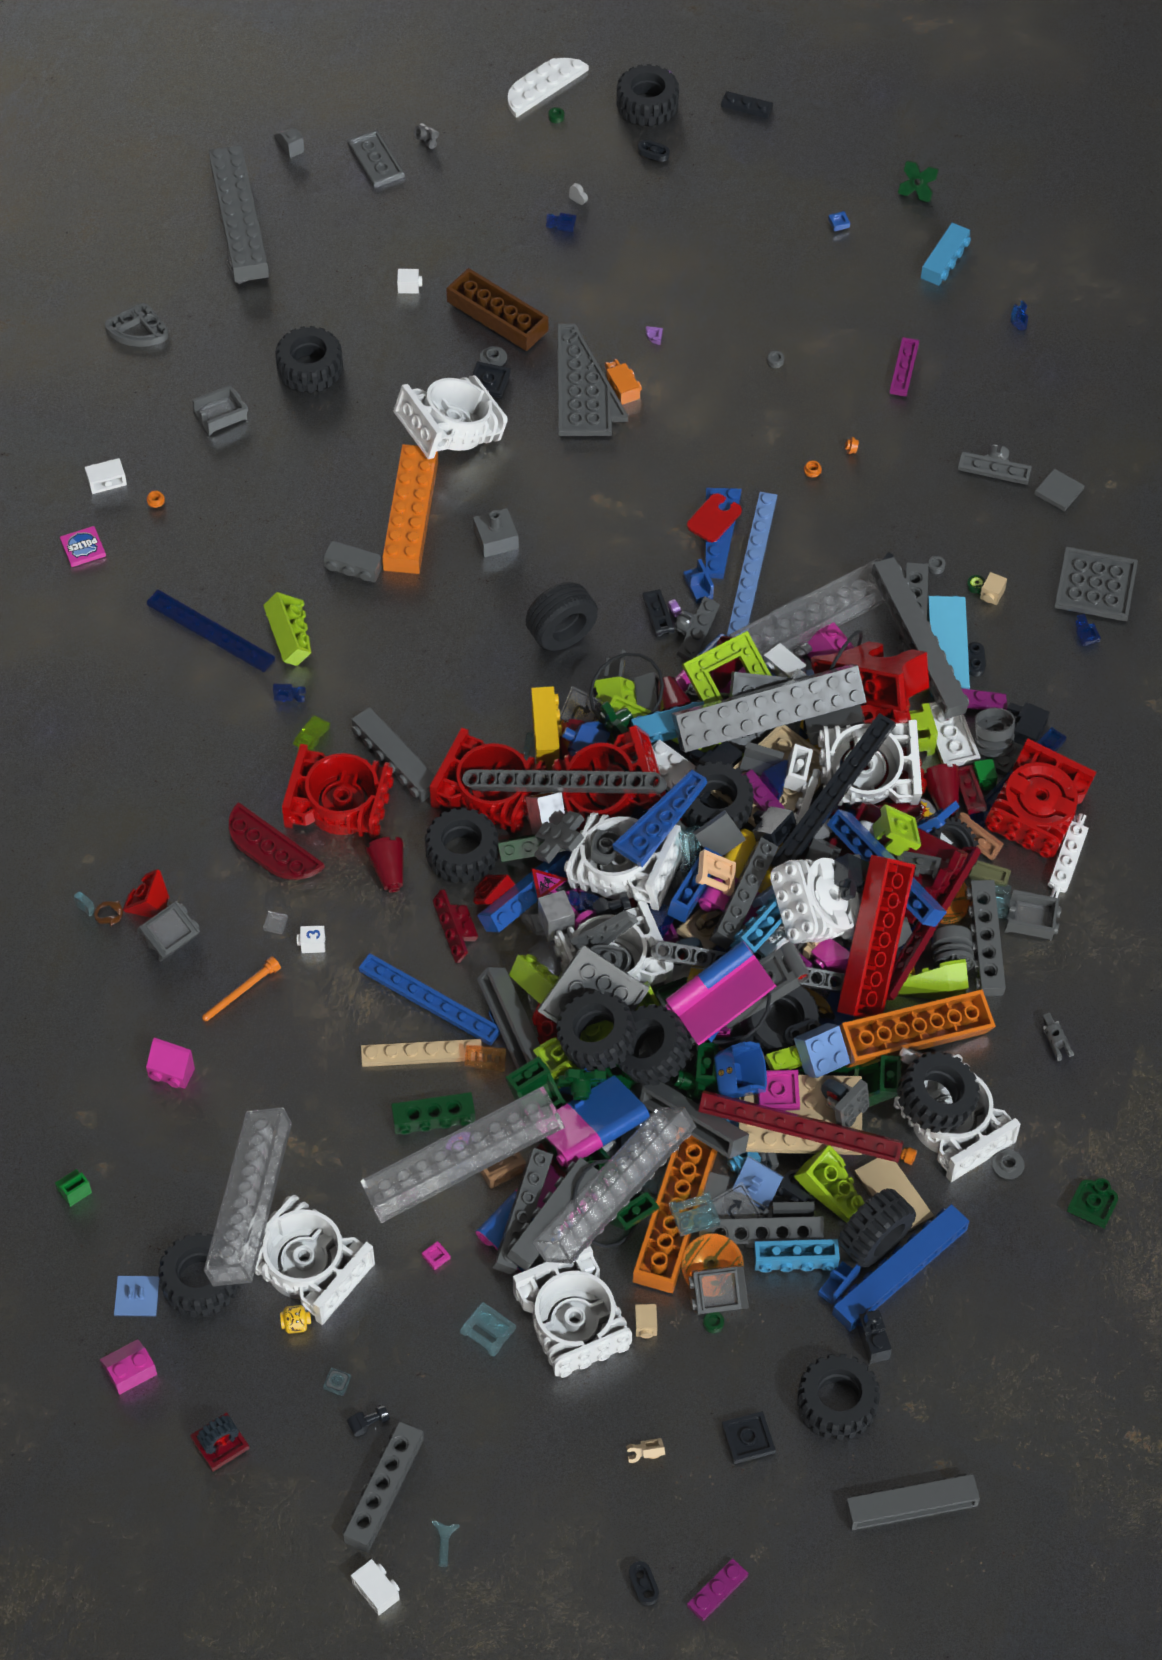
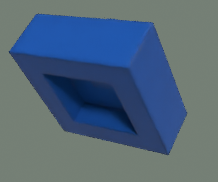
[828,211,850,231]

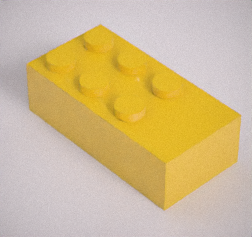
[531,686,562,771]

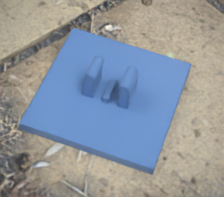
[732,1156,783,1210]
[114,1276,159,1316]

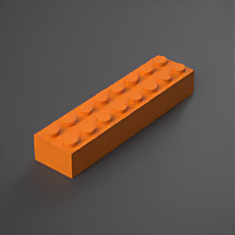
[383,444,438,574]
[839,989,996,1068]
[633,1129,718,1294]

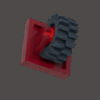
[190,1412,250,1471]

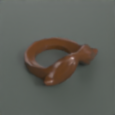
[94,900,123,926]

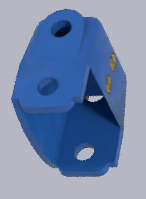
[714,1042,767,1098]

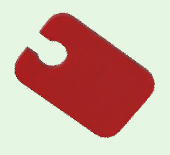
[687,493,742,542]

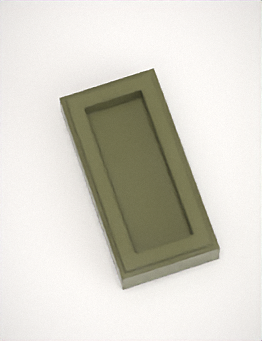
[968,860,1011,889]

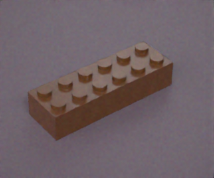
[446,268,549,351]

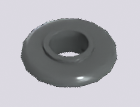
[480,346,507,366]
[992,1150,1025,1179]

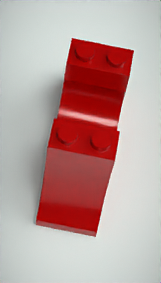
[811,641,929,711]

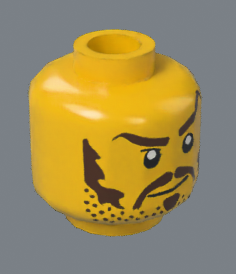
[280,1305,311,1334]

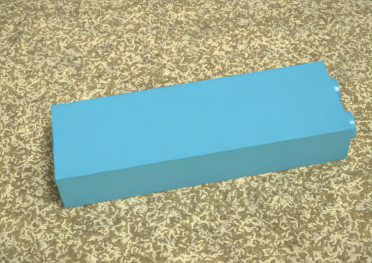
[927,595,970,697]

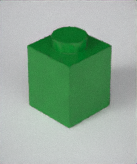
[973,759,998,790]

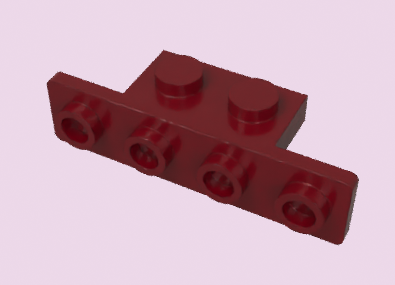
[433,889,478,963]

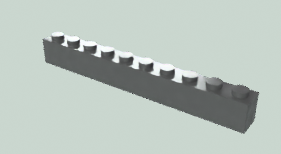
[871,557,969,719]

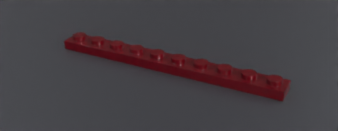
[886,846,981,1000]
[698,1091,904,1163]

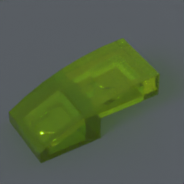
[293,715,330,751]

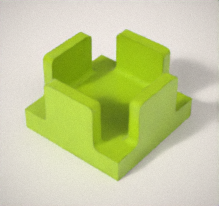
[909,703,938,756]
[872,804,921,856]

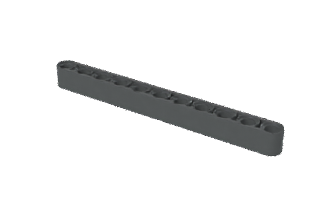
[463,770,667,794]
[651,941,845,993]

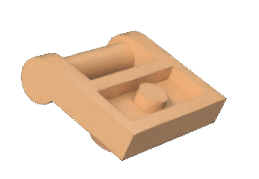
[695,849,736,896]

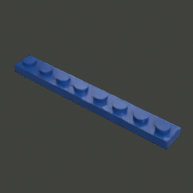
[359,953,501,1046]

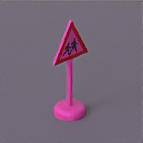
[532,868,596,930]

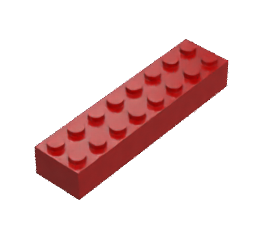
[837,855,916,1018]

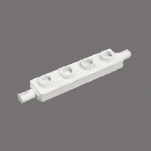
[785,769,821,840]
[1047,813,1089,898]

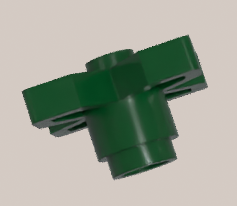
[898,160,939,202]
[599,701,634,740]
[671,1060,705,1100]
[555,1069,606,1101]

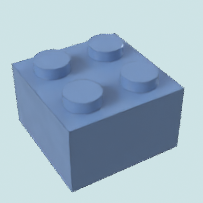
[794,1023,850,1078]

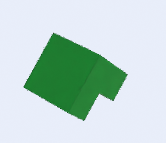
[55,1169,92,1207]

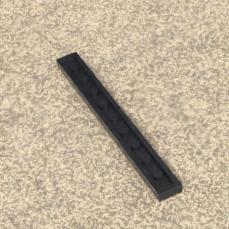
[770,713,896,868]

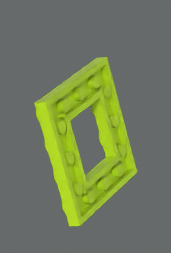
[682,631,772,704]

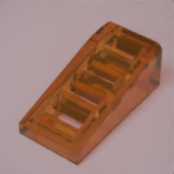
[465,1046,506,1072]

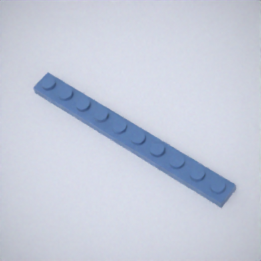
[727,492,777,638]

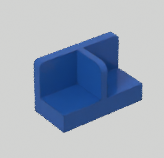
[683,559,714,604]
[818,1261,861,1305]

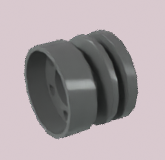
[975,708,1015,757]
[931,925,975,971]

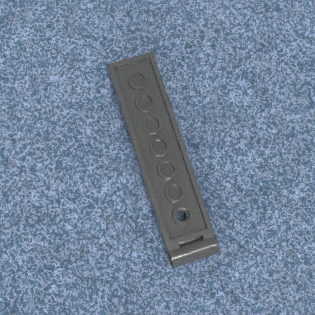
[643,942,811,1056]

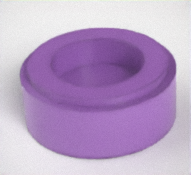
[667,599,681,618]

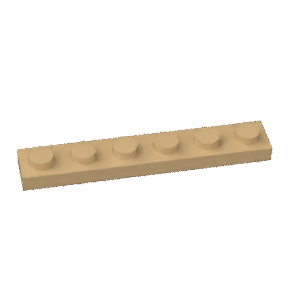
[361,1039,482,1067]

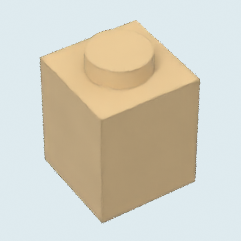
[980,572,1007,605]
[635,1304,657,1338]

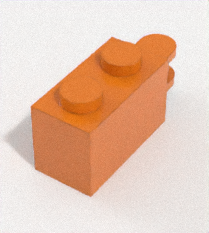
[605,359,642,405]

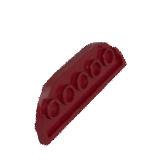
[229,802,325,880]

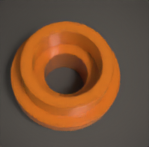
[845,437,859,454]
[804,460,822,478]
[147,491,165,508]

